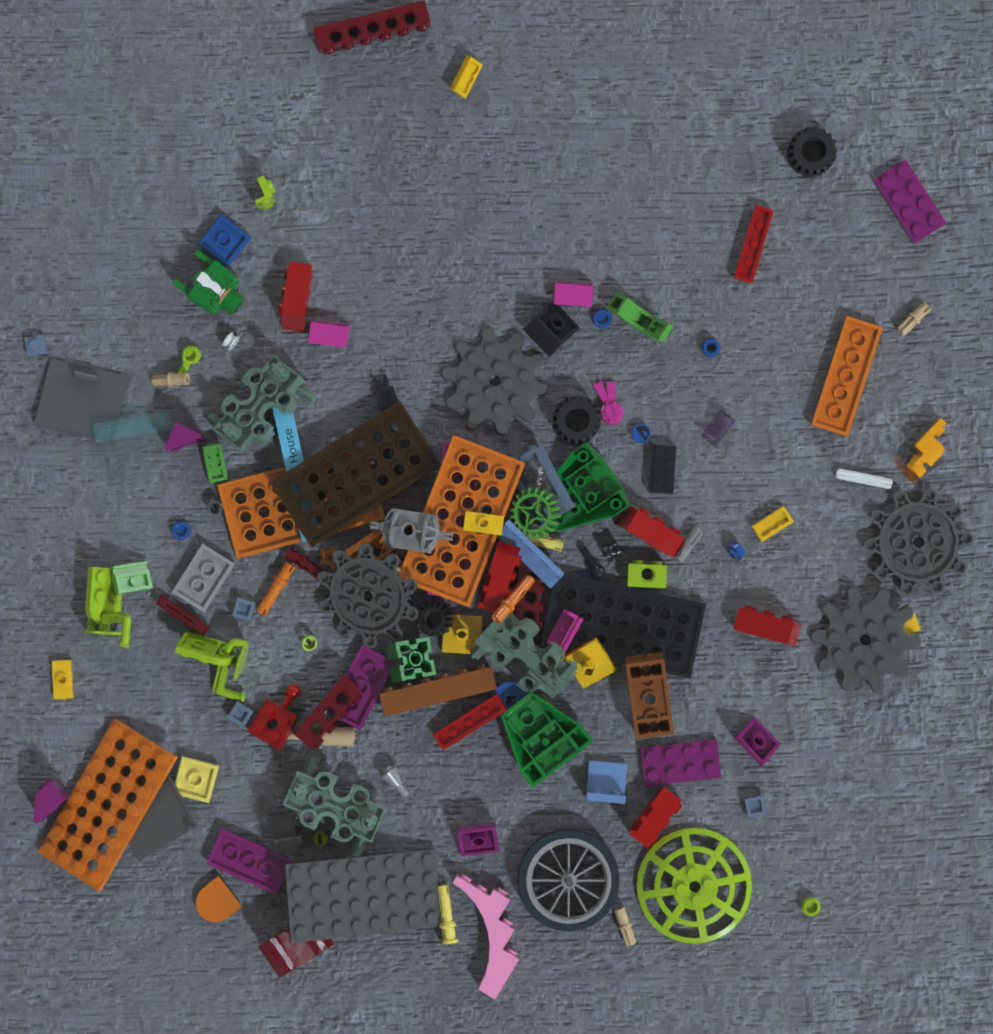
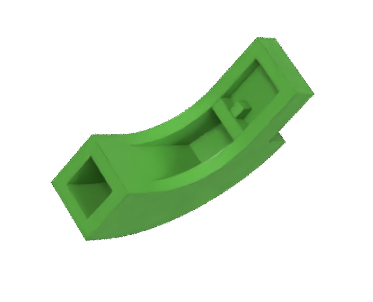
[606,292,673,343]

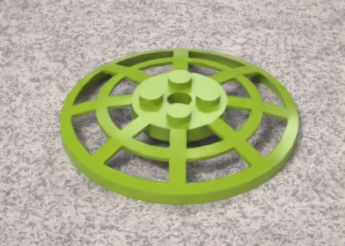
[636,828,752,944]

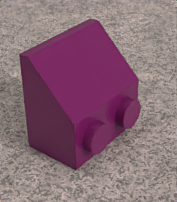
[33,779,70,824]

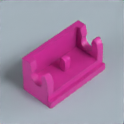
[554,282,594,307]
[308,320,350,348]
[546,609,583,652]

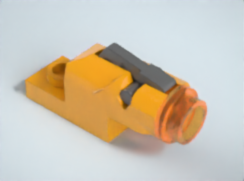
[902,418,946,483]

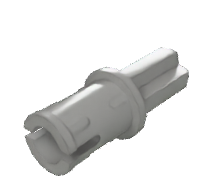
[674,526,703,563]

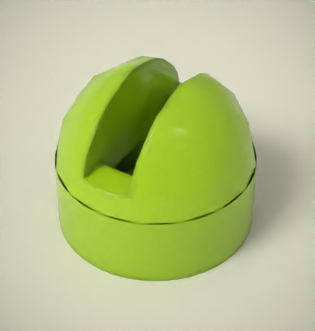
[301,634,317,651]
[313,830,328,846]

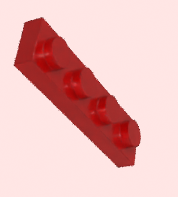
[733,205,774,284]
[433,694,508,751]

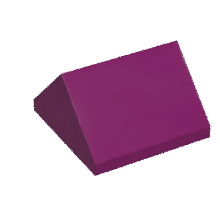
[164,423,206,453]
[733,717,781,767]
[457,822,499,856]

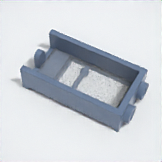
[513,445,576,526]

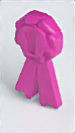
[593,381,623,425]

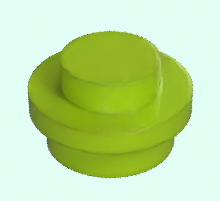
[801,897,821,916]

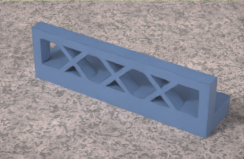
[497,520,564,589]

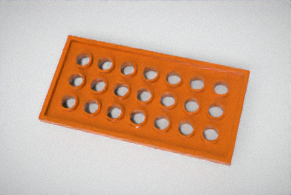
[399,435,525,607]
[217,445,385,559]
[38,718,178,892]

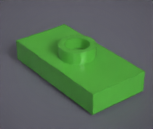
[202,442,228,484]

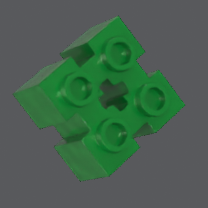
[385,637,436,683]

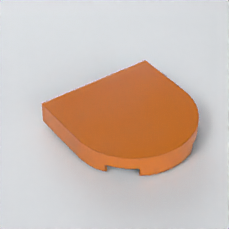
[196,876,242,922]

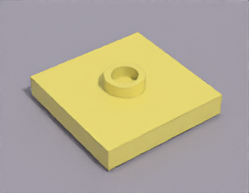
[174,756,219,803]

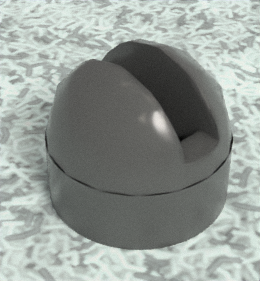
[207,500,224,516]

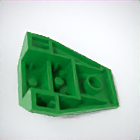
[501,692,593,788]

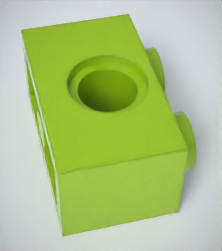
[627,560,667,588]

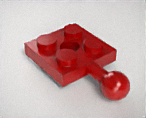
[247,684,301,751]

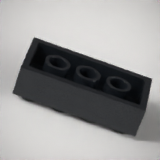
[649,444,676,494]

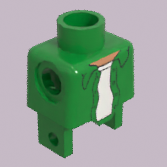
[172,249,245,316]

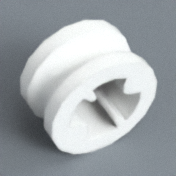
[222,332,240,351]

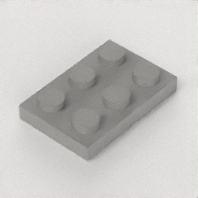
[172,543,235,613]

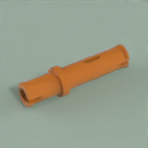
[255,561,296,616]
[491,574,535,624]

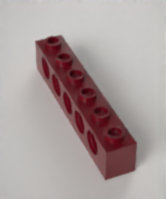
[314,0,431,55]

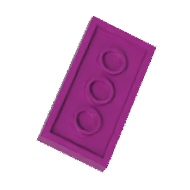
[872,159,947,245]
[326,644,393,730]
[640,739,721,786]
[206,828,292,895]

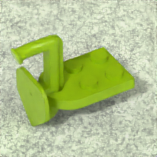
[83,567,131,648]
[175,630,249,702]

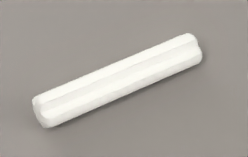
[836,468,892,489]

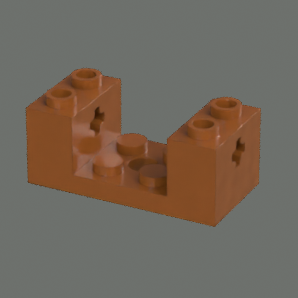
[625,652,674,739]

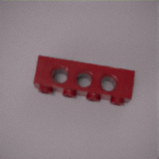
[516,561,544,636]
[294,675,363,750]

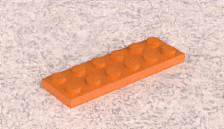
[811,316,883,437]

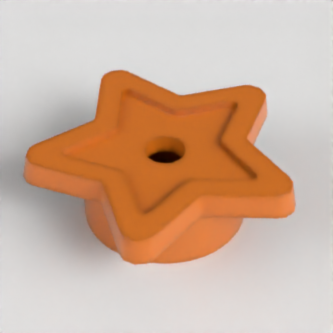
[319,545,337,570]

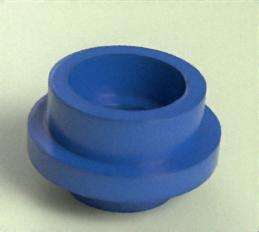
[701,338,720,358]
[727,542,745,560]

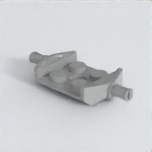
[370,508,453,554]

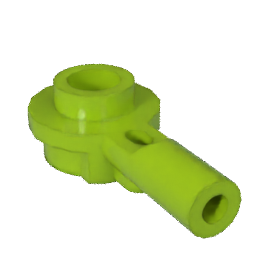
[177,346,201,374]

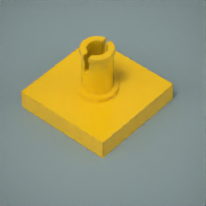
[442,614,482,654]
[564,638,616,689]

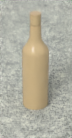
[287,726,355,746]

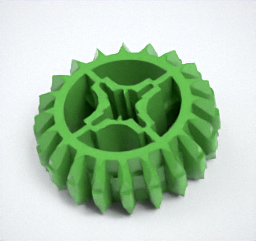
[509,487,561,539]

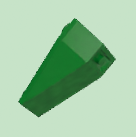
[544,442,630,532]

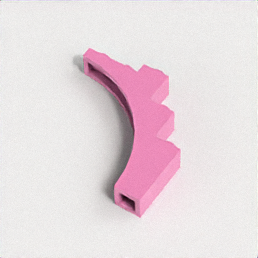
[453,874,519,999]

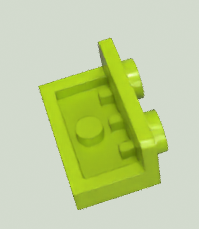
[254,175,276,210]

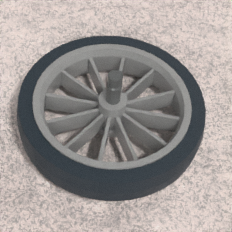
[517,829,620,931]

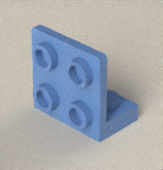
[586,760,627,804]

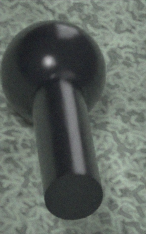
[579,546,605,579]

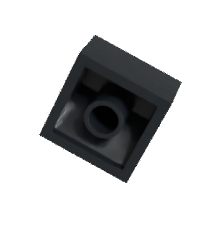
[523,301,580,357]

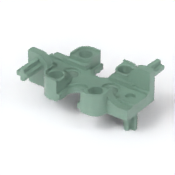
[206,355,317,453]
[470,612,578,699]
[283,756,386,857]

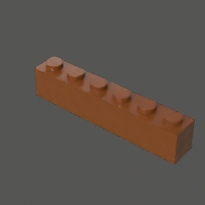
[378,664,497,717]

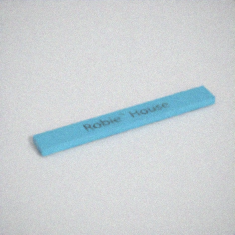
[269,392,318,543]

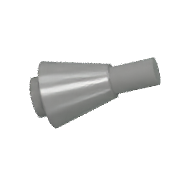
[380,764,409,798]

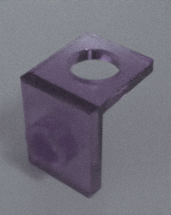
[701,410,735,447]

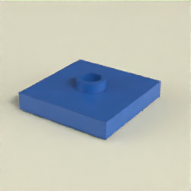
[198,214,252,268]

